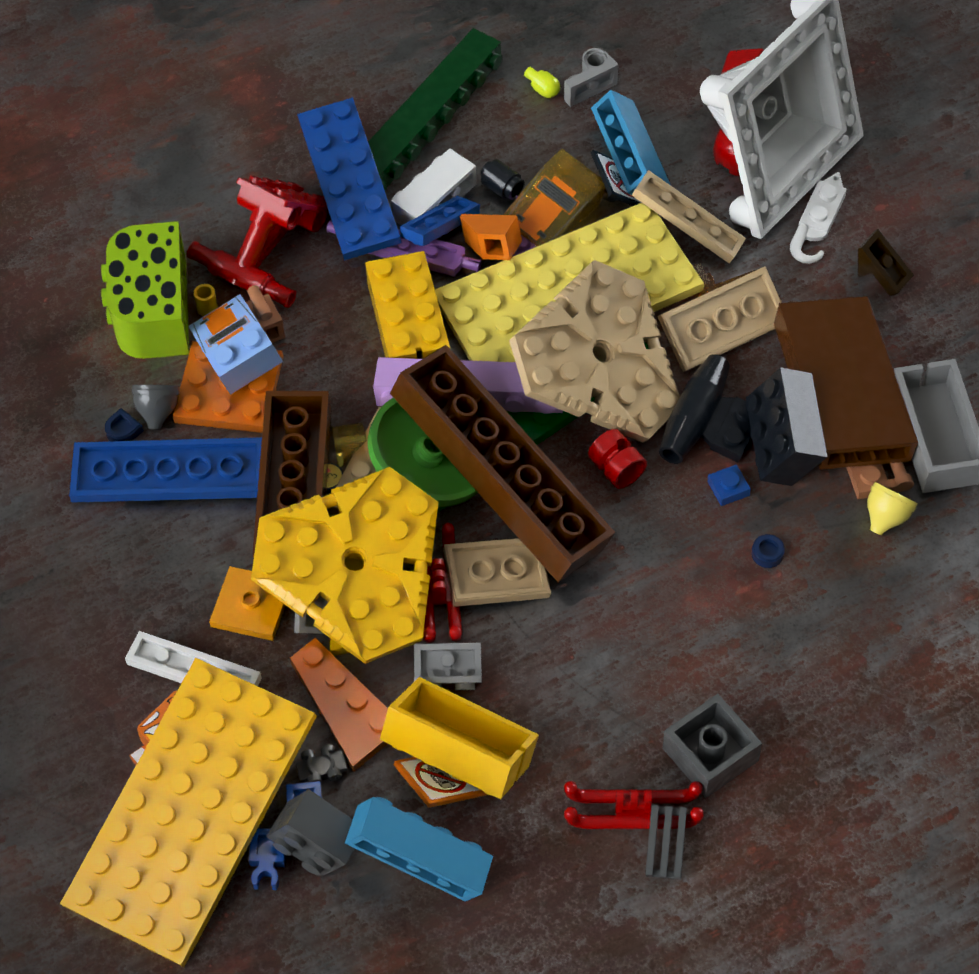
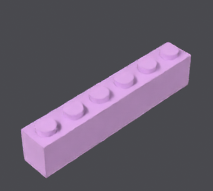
[373,357,563,414]

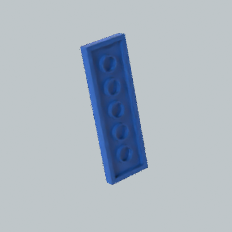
[297,97,402,261]
[69,437,262,503]

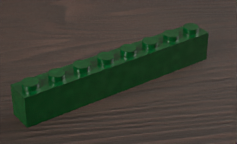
[368,28,503,192]

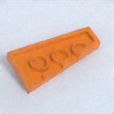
[290,638,388,772]

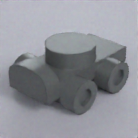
[296,744,347,783]

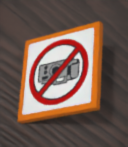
[393,757,487,808]

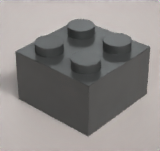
[662,694,762,799]
[266,789,355,875]

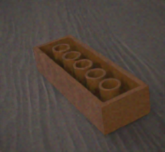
[253,391,332,559]

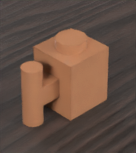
[246,285,285,343]

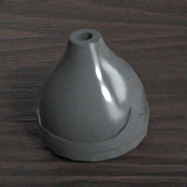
[131,385,179,429]

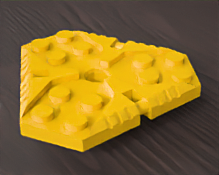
[251,467,438,664]

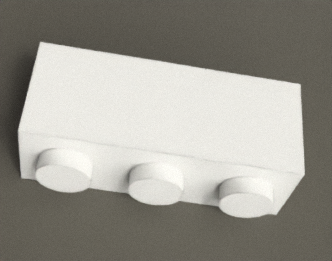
[391,148,477,225]

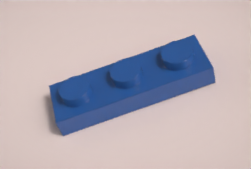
[400,196,480,246]

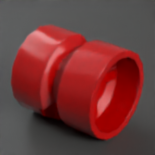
[588,429,647,489]

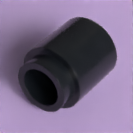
[480,159,525,200]

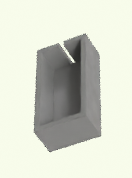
[894,359,979,493]

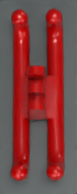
[423,523,463,644]
[564,781,704,829]

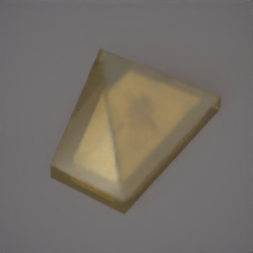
[331,422,367,467]

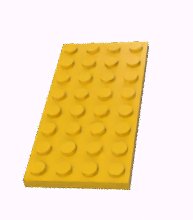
[60,658,317,967]

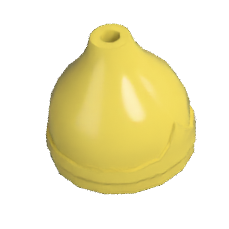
[867,482,918,536]

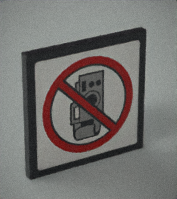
[590,150,642,206]

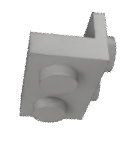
[414,642,482,690]

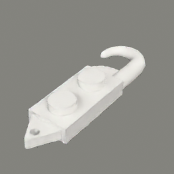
[790,172,847,264]

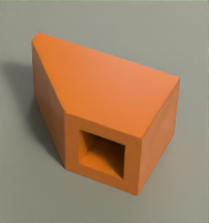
[460,214,522,260]

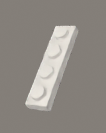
[125,631,262,686]

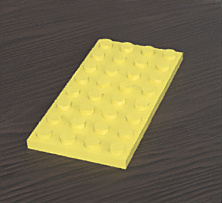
[435,203,704,362]

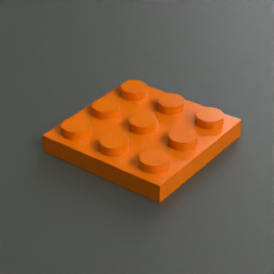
[173,341,283,433]

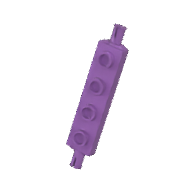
[326,220,482,277]

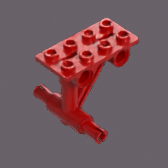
[186,175,329,308]

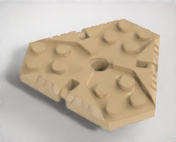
[509,260,680,443]

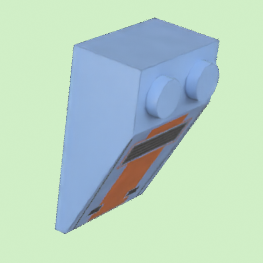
[188,294,283,395]

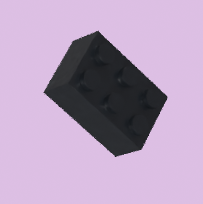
[746,367,827,486]

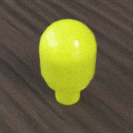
[524,67,560,98]

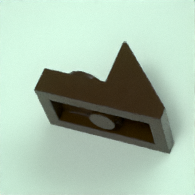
[858,229,914,296]

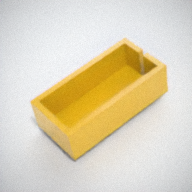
[365,251,450,359]
[380,677,539,800]

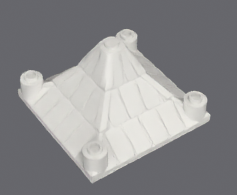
[700,0,864,239]

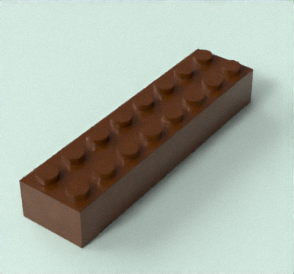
[390,345,616,582]

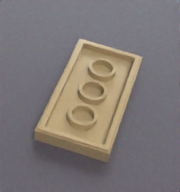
[657,266,782,372]

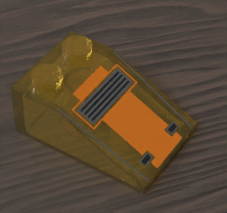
[503,148,606,246]

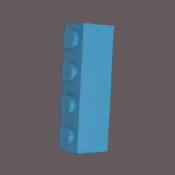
[591,90,671,195]
[345,797,493,901]

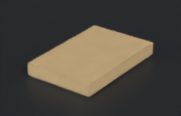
[443,538,551,607]

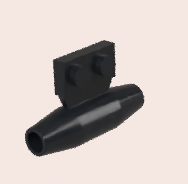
[659,354,751,464]

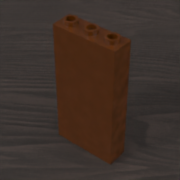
[774,296,918,470]

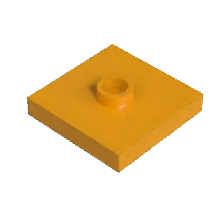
[209,566,286,641]

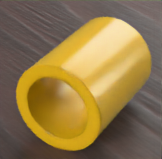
[194,284,218,317]

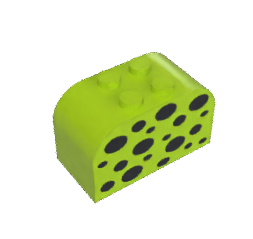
[101,221,190,359]

